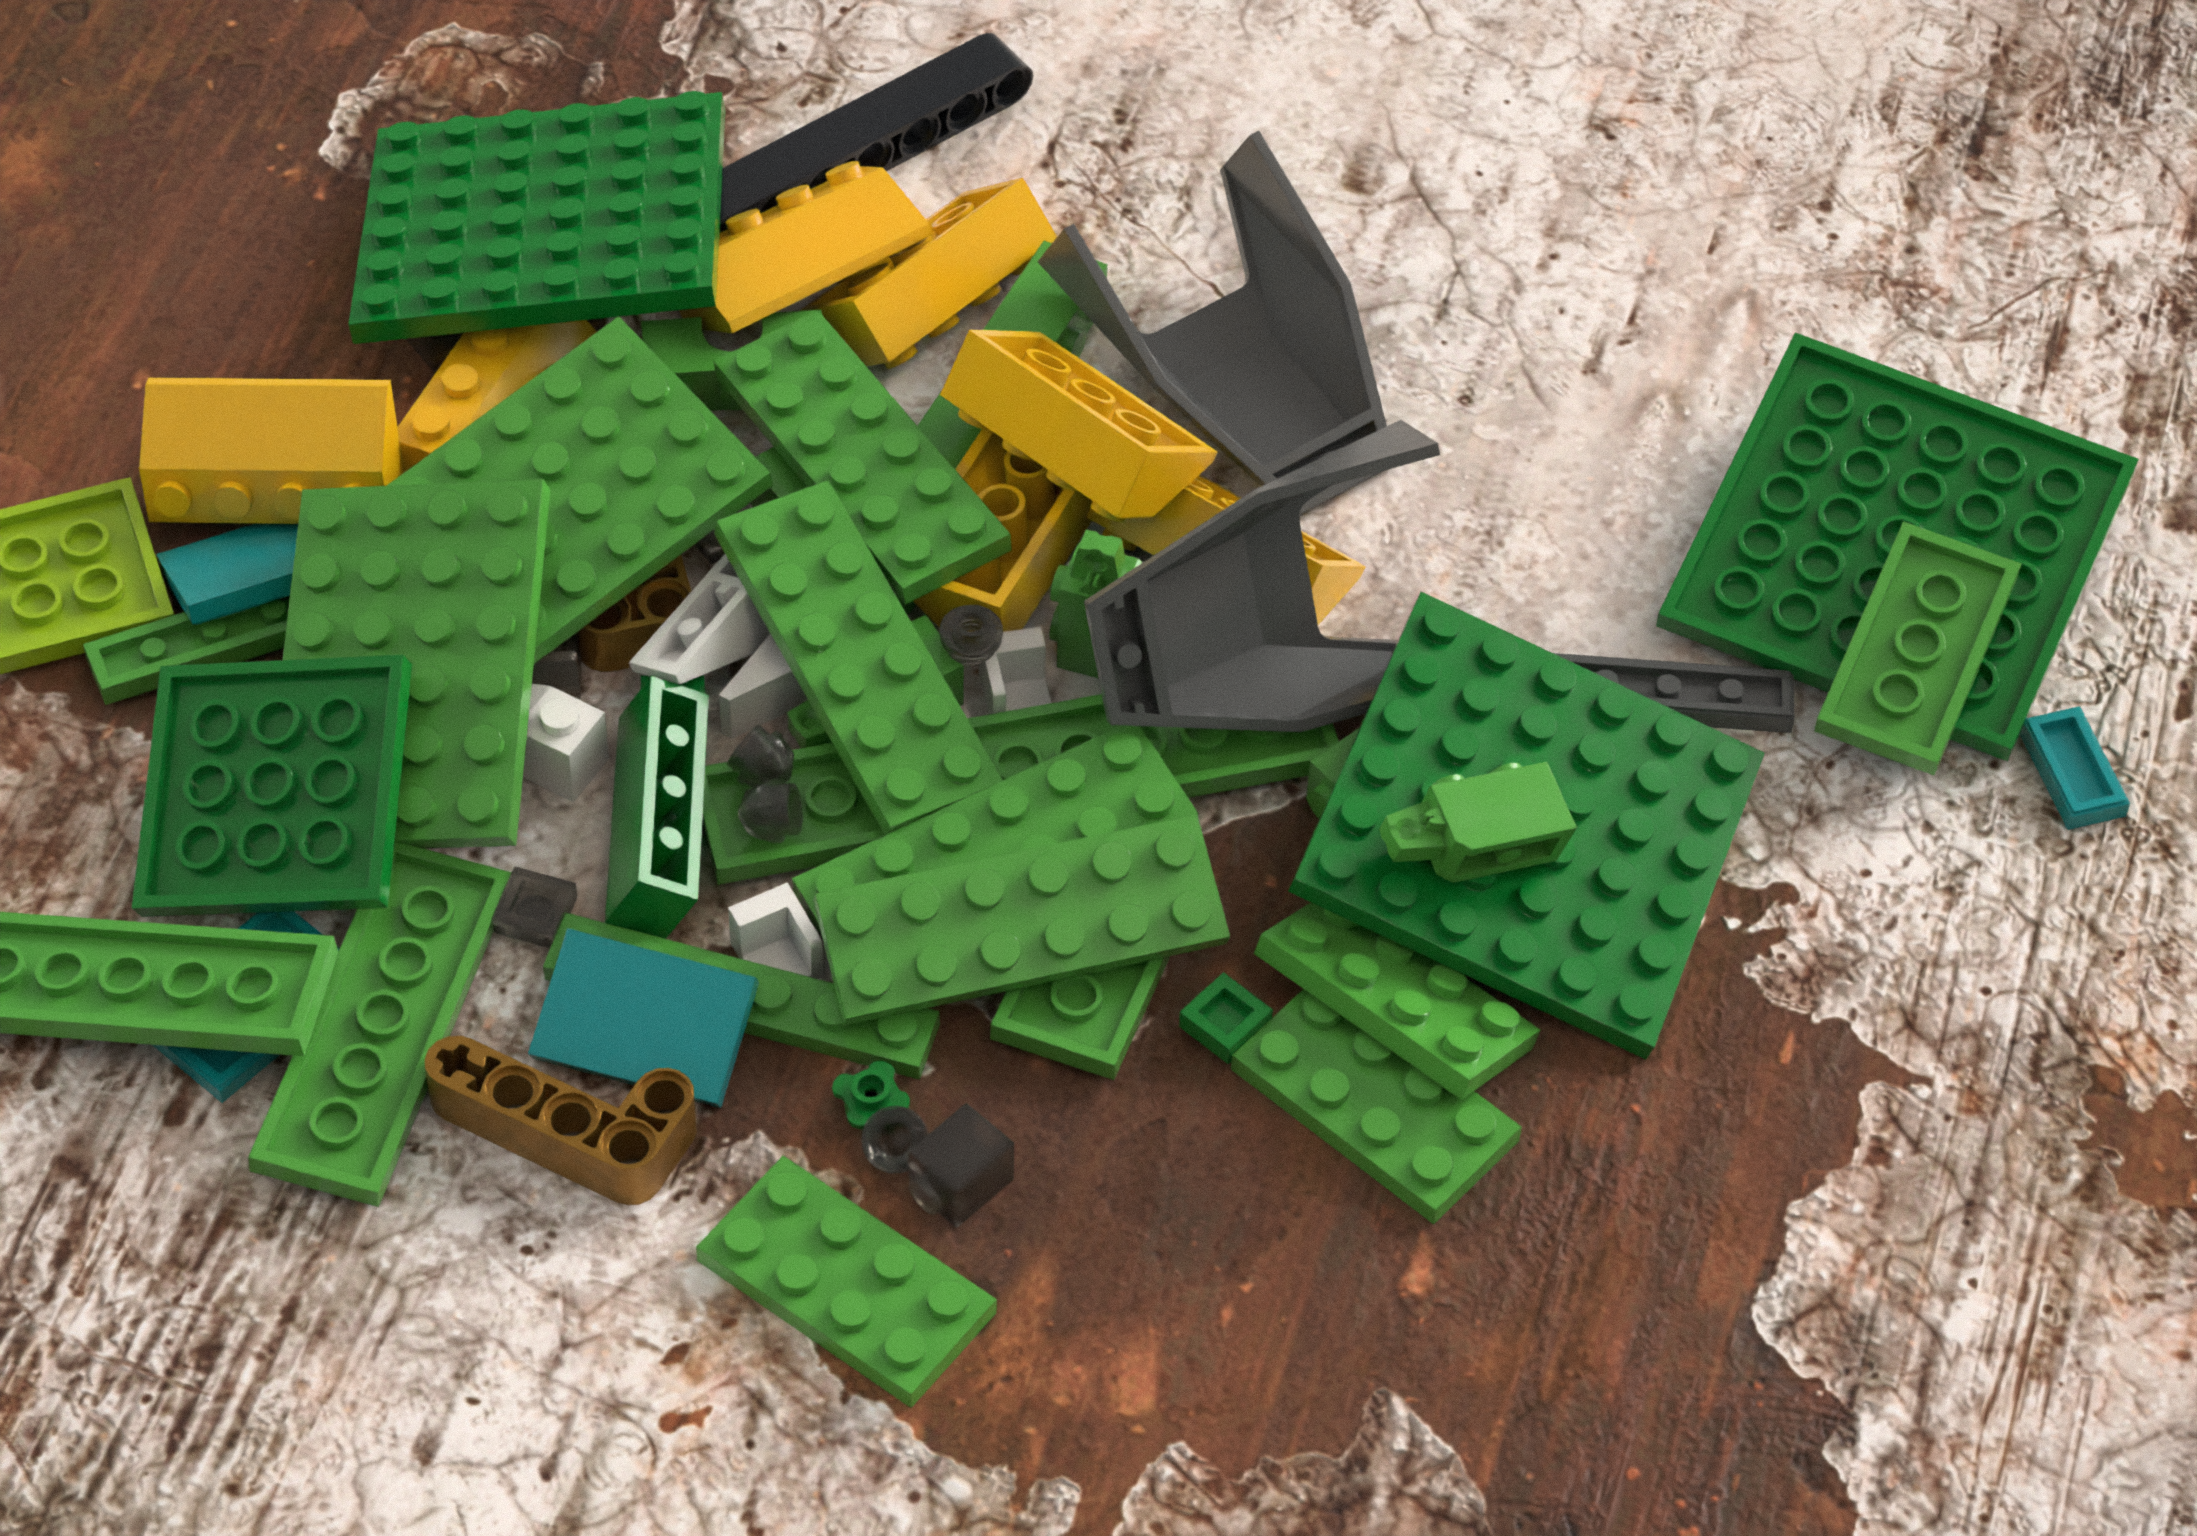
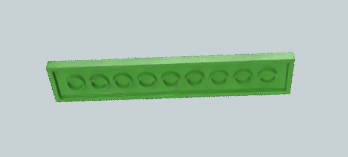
[702,694,1339,885]

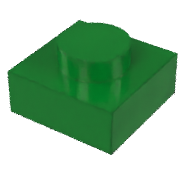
[1179,972,1273,1064]

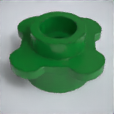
[832,1061,910,1130]

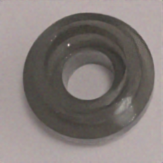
[940,605,1003,665]

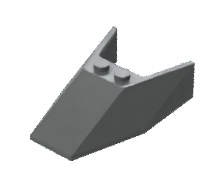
[1037,131,1387,516]
[1084,420,1440,732]

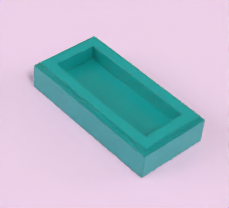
[2020,706,2130,830]

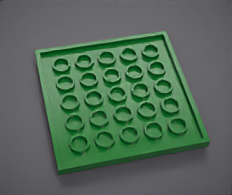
[348,91,725,344]
[1656,332,2139,762]
[1288,591,1765,1060]

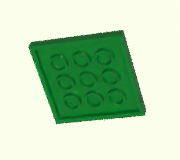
[131,654,412,917]

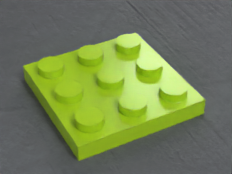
[0,477,174,674]

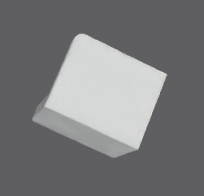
[979,626,1052,714]
[728,882,824,979]

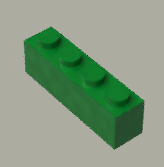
[605,676,709,939]

